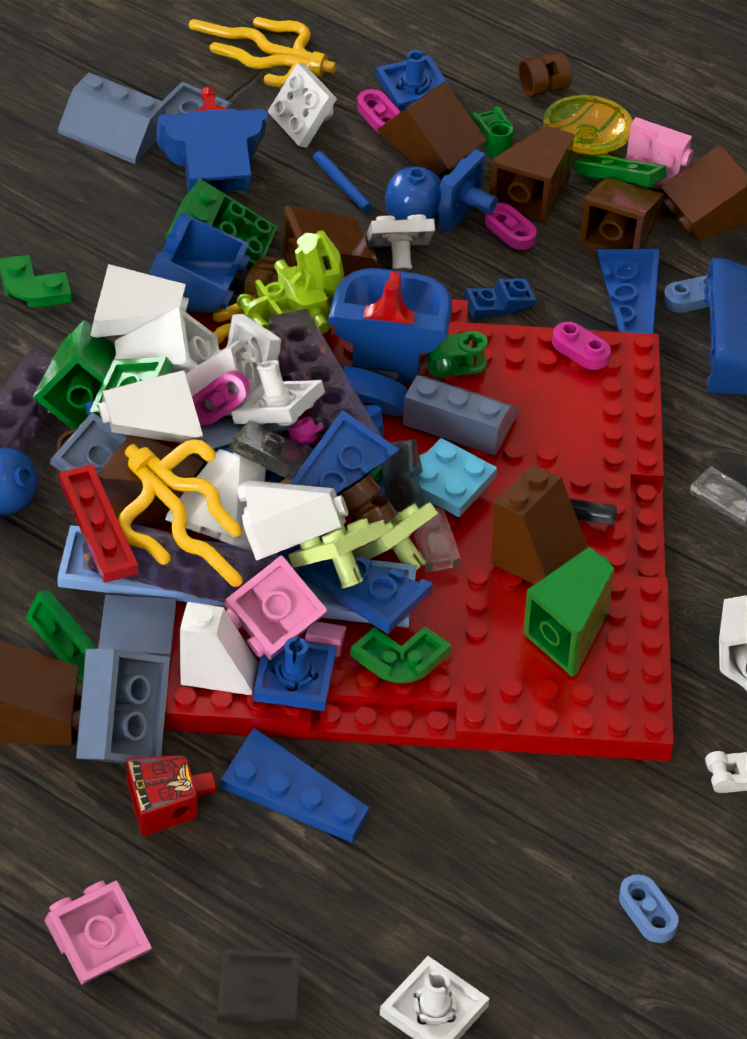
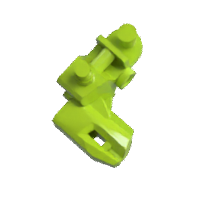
[237,231,345,338]

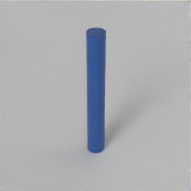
[313,151,373,213]

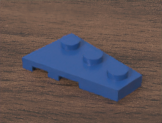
[289,410,400,496]

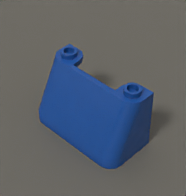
[148,212,250,313]
[704,258,747,394]

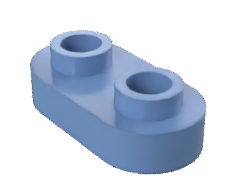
[663,276,710,313]
[619,874,679,943]

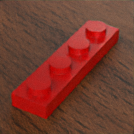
[59,464,138,583]

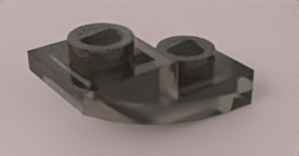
[382,439,425,512]

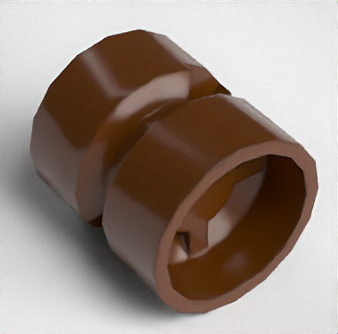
[518,51,572,97]
[338,473,398,524]

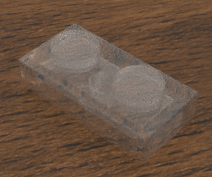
[690,466,747,527]
[413,507,461,572]

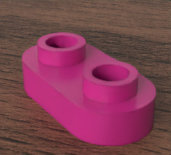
[357,89,400,133]
[485,203,537,250]
[552,322,611,370]
[192,370,250,425]

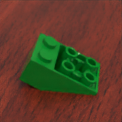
[165,178,278,268]

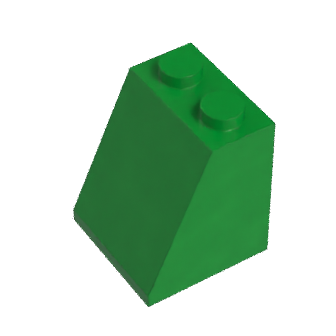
[33,320,116,430]
[523,547,614,677]

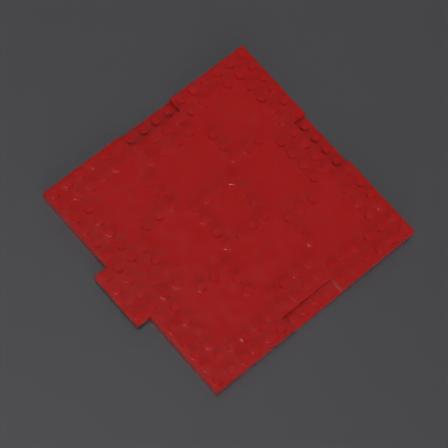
[109,299,673,761]

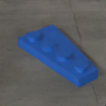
[597,249,660,334]
[278,544,433,634]
[221,728,369,843]

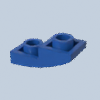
[463,278,537,319]
[340,366,407,416]

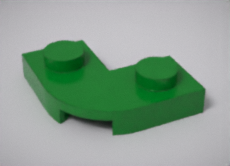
[0,255,72,307]
[350,626,452,683]

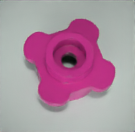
[285,416,324,446]

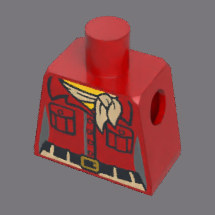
[126,755,216,836]

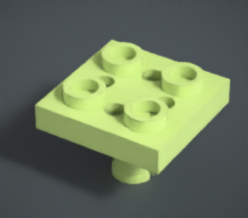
[352,502,438,570]
[288,518,388,588]

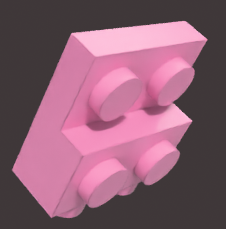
[626,117,694,191]
[224,555,328,660]
[44,880,152,985]

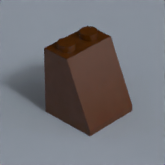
[377,81,487,176]
[489,126,575,224]
[660,145,747,240]
[579,177,663,250]
[283,206,377,277]
[97,435,205,530]
[492,464,588,584]
[0,641,83,746]

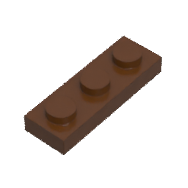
[244,257,280,294]

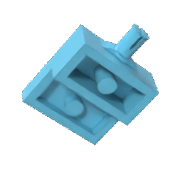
[398,438,497,517]

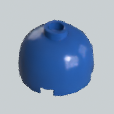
[385,166,441,221]
[0,447,39,517]

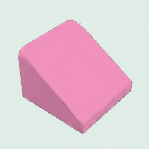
[305,621,346,657]

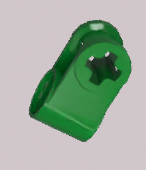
[469,106,514,159]
[425,331,487,378]

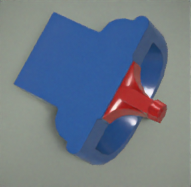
[156,87,268,194]
[328,268,452,384]

